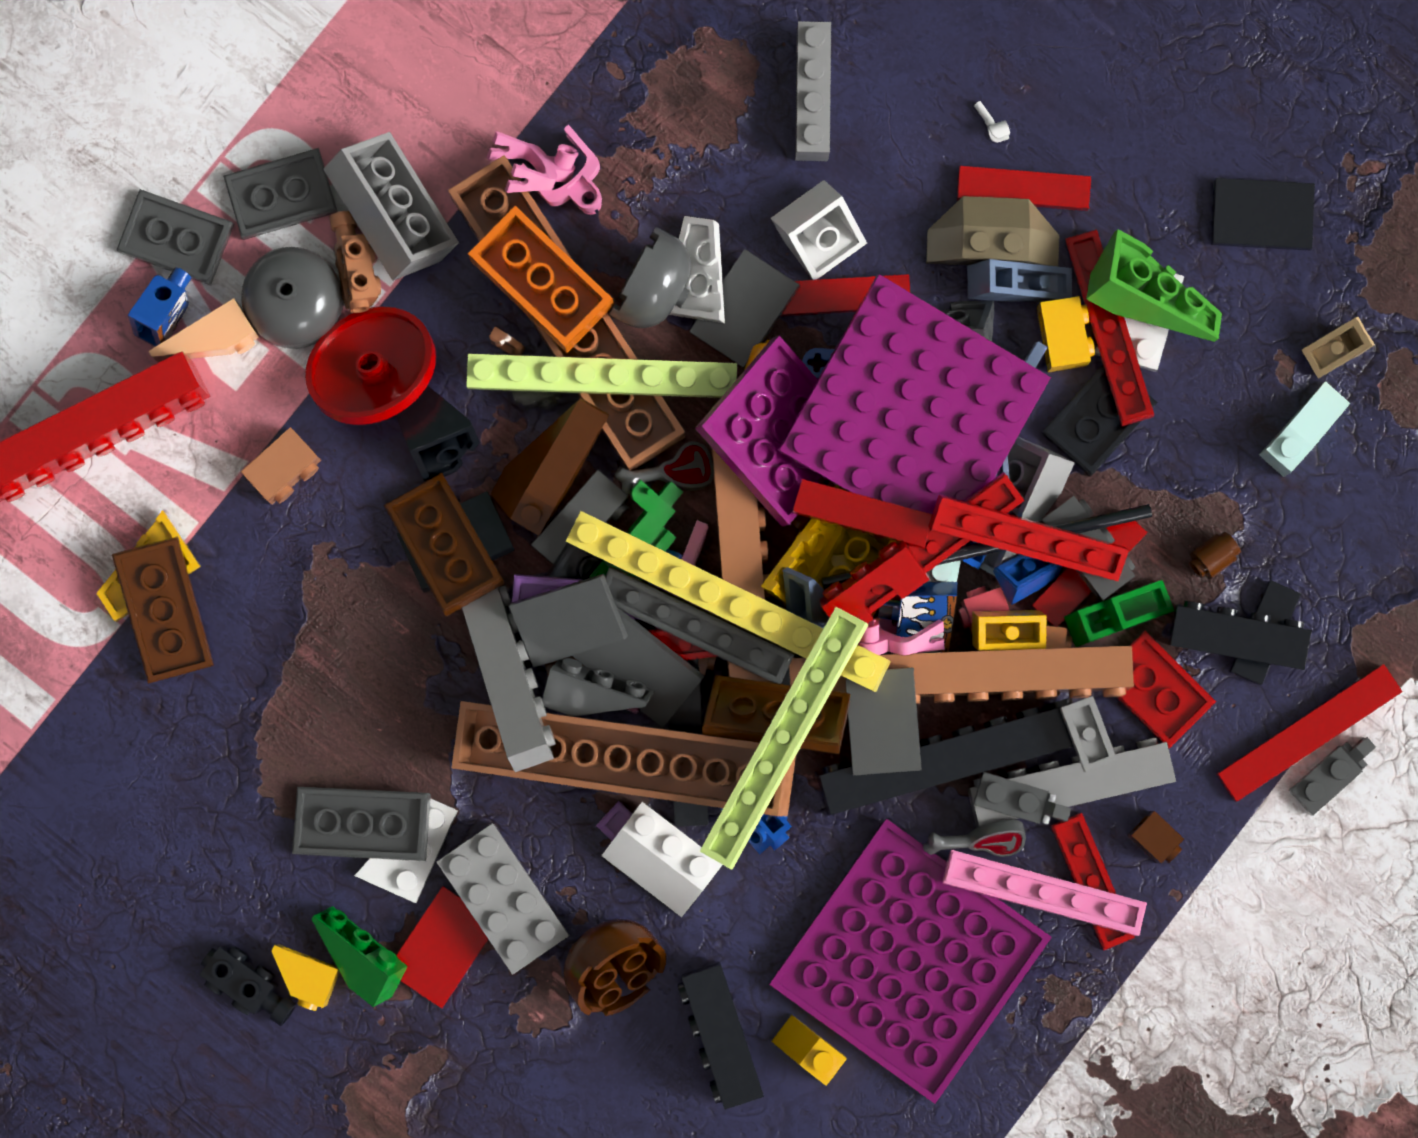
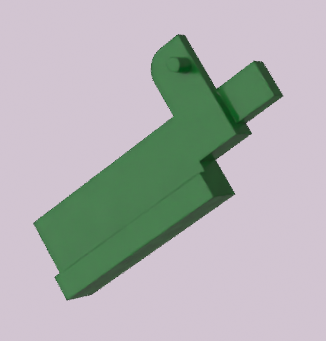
[589,479,683,580]

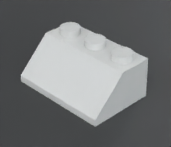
[602,802,722,917]

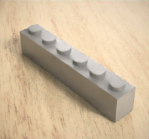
[462,585,556,772]
[967,738,1176,828]

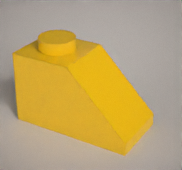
[272,944,340,1011]
[771,1014,847,1086]

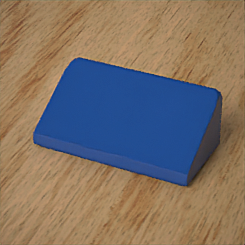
[993,554,1062,605]

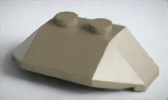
[926,196,1059,267]

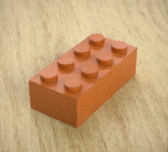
[468,206,614,353]

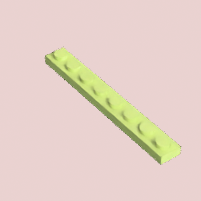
[466,354,737,398]
[700,607,868,869]

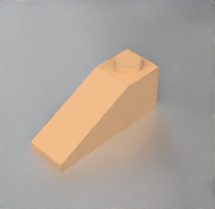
[149,298,259,362]

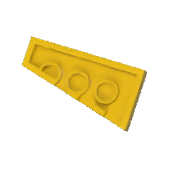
[761,486,847,606]

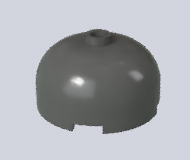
[609,227,691,328]
[241,247,343,349]

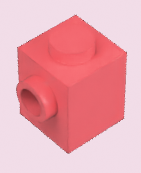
[958,586,1010,634]

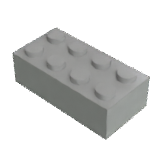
[323,132,459,281]
[437,823,570,975]

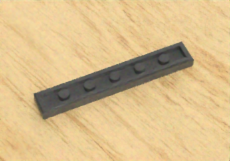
[605,567,795,684]

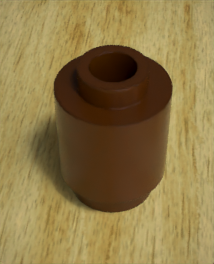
[1189,532,1241,579]

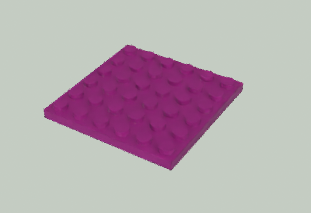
[777,274,1051,514]
[769,819,1052,1104]

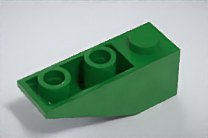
[311,906,408,1007]

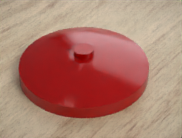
[305,307,436,425]

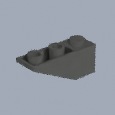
[542,658,655,716]

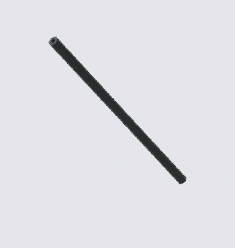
[821,504,1152,590]

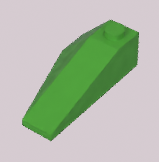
[1086,229,1222,342]

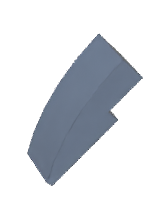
[783,567,829,628]

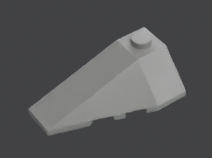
[980,437,1075,576]

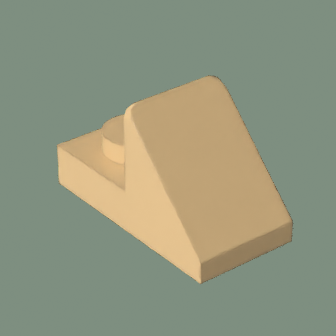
[1302,317,1375,378]

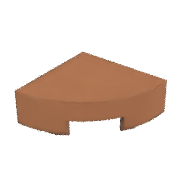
[489,327,525,356]

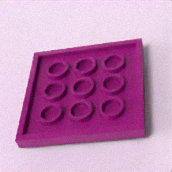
[695,335,826,526]

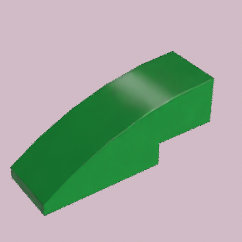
[1064,580,1175,647]

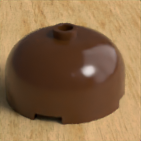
[564,919,667,1016]

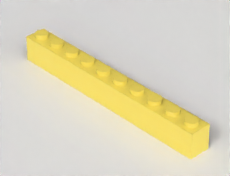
[566,511,891,692]

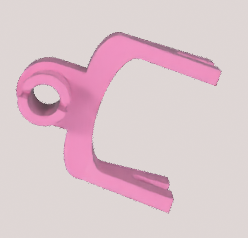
[521,125,602,215]
[487,131,579,193]
[858,616,945,655]

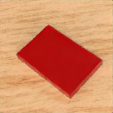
[1116,631,1216,749]
[396,886,488,1009]

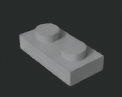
[1059,696,1117,772]

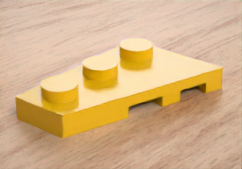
[96,510,201,622]

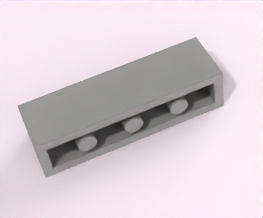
[795,22,831,161]

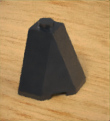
[396,385,480,482]

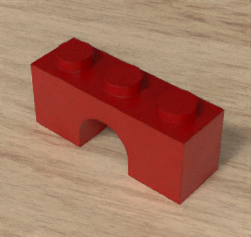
[820,540,930,624]

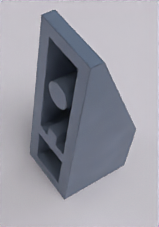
[967,259,1072,302]

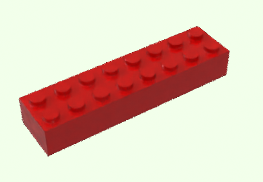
[0,351,211,502]

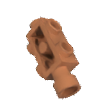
[329,211,381,313]

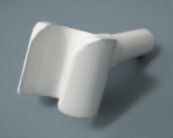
[974,101,1010,143]

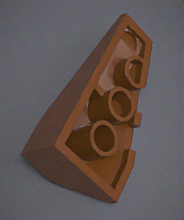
[491,398,609,536]

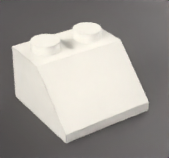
[771,180,867,280]

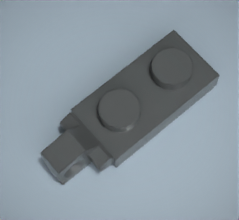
[1289,737,1376,816]
[973,772,1071,825]

